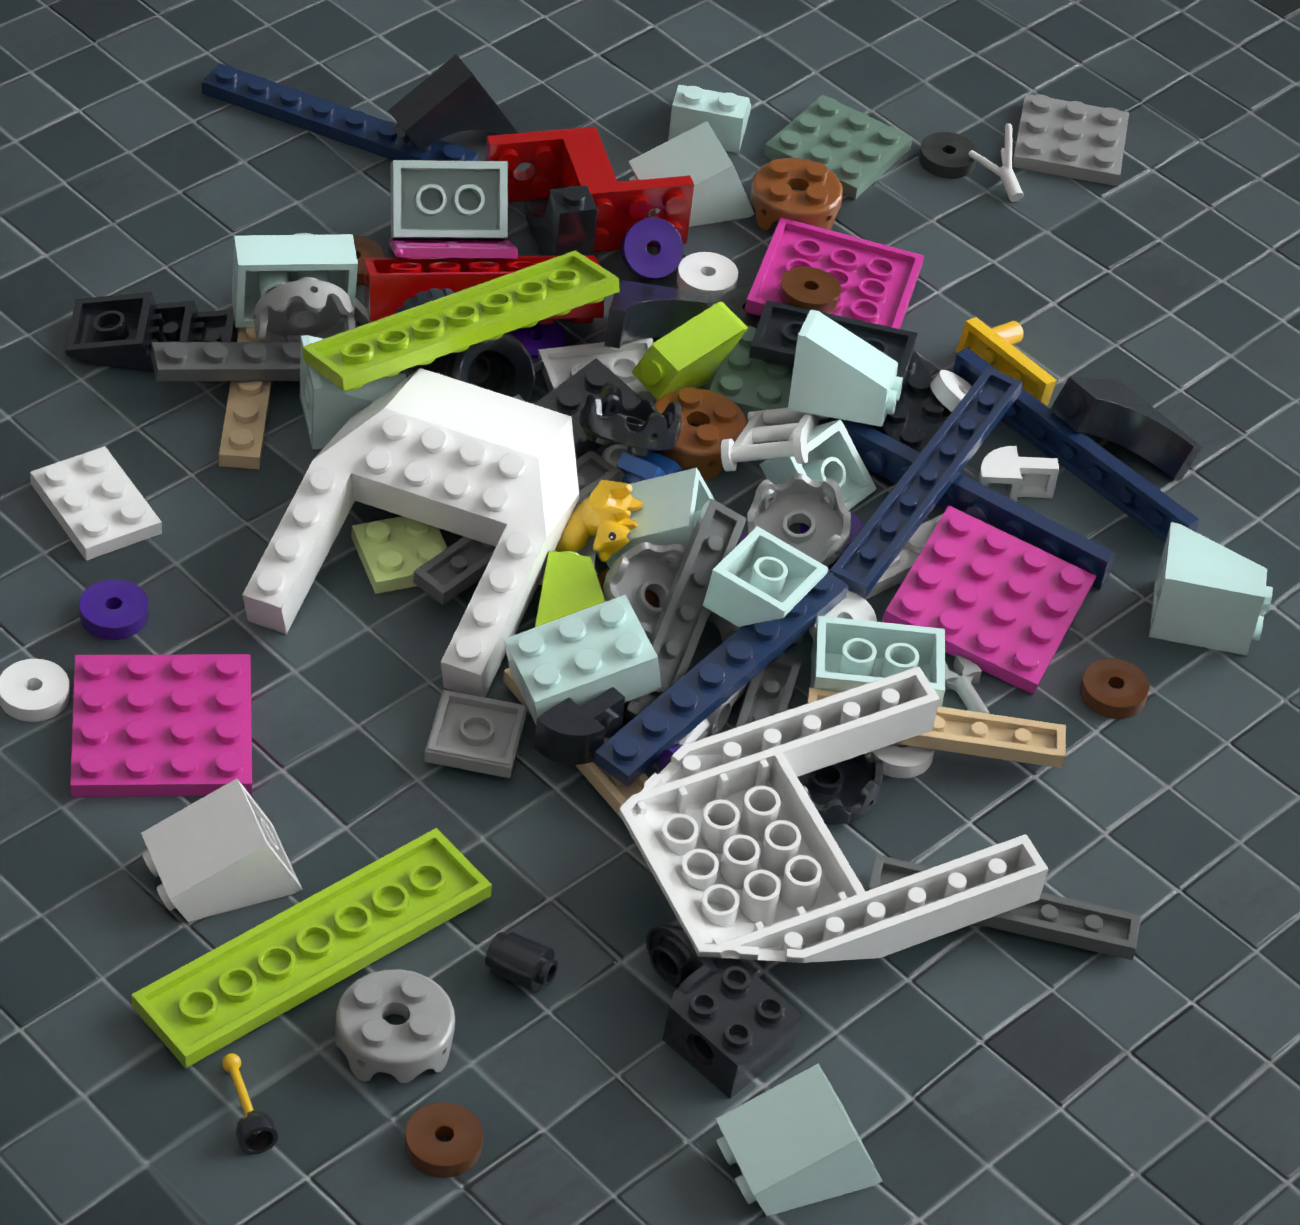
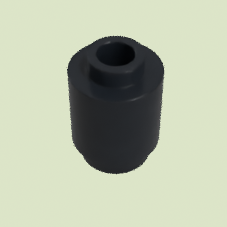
[485,932,558,992]

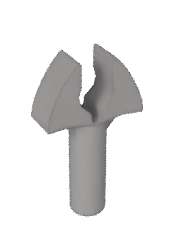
[945,654,989,714]

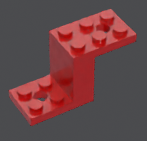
[485,127,694,252]

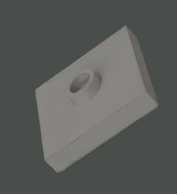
[424,690,528,778]

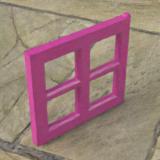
[389,239,518,259]

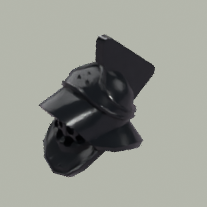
[426,333,543,402]

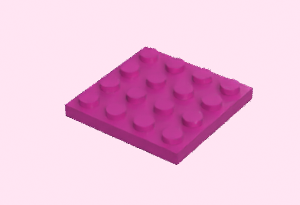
[744,217,924,329]
[882,506,1096,695]
[70,654,252,797]

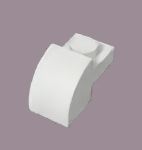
[978,446,1059,501]

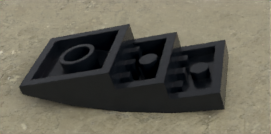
[65,292,238,372]

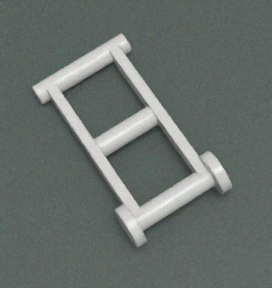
[721,408,828,472]

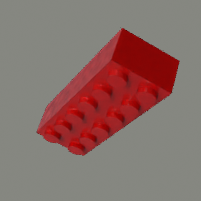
[364,255,604,325]

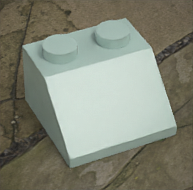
[668,85,751,154]
[759,419,877,511]
[703,526,828,627]

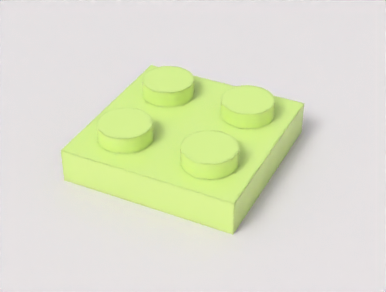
[351,516,447,594]

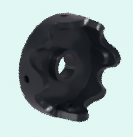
[579,384,682,456]
[797,752,883,825]

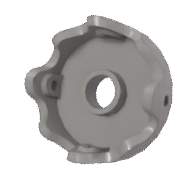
[253,277,356,342]
[747,473,851,567]
[603,542,711,641]
[335,969,455,1083]

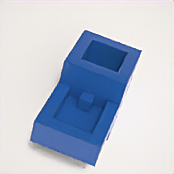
[616,451,684,484]

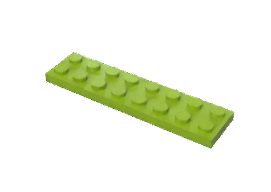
[302,250,620,391]
[131,828,492,1068]

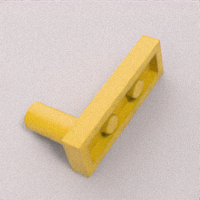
[955,317,1057,406]

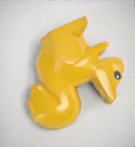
[555,480,643,562]

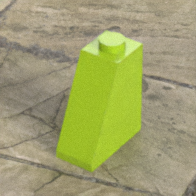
[631,301,748,400]
[535,551,606,627]

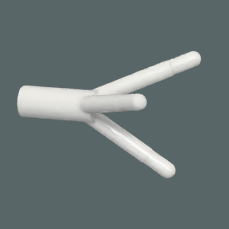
[969,123,1024,202]

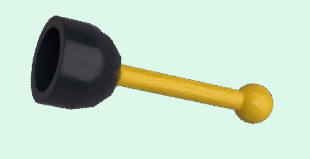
[222,1053,278,1154]

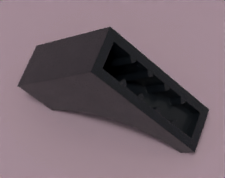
[388,54,518,151]
[524,185,597,256]
[604,280,711,349]
[1050,377,1202,479]

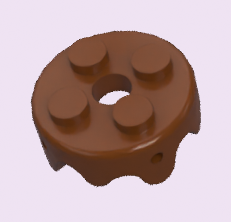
[749,158,843,231]
[652,387,747,481]

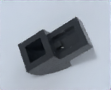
[534,687,625,765]

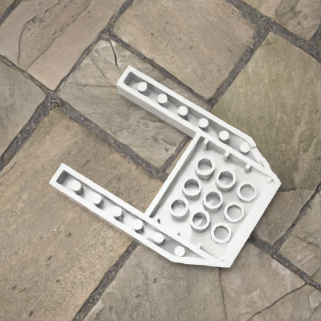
[242,368,579,697]
[619,666,1048,963]

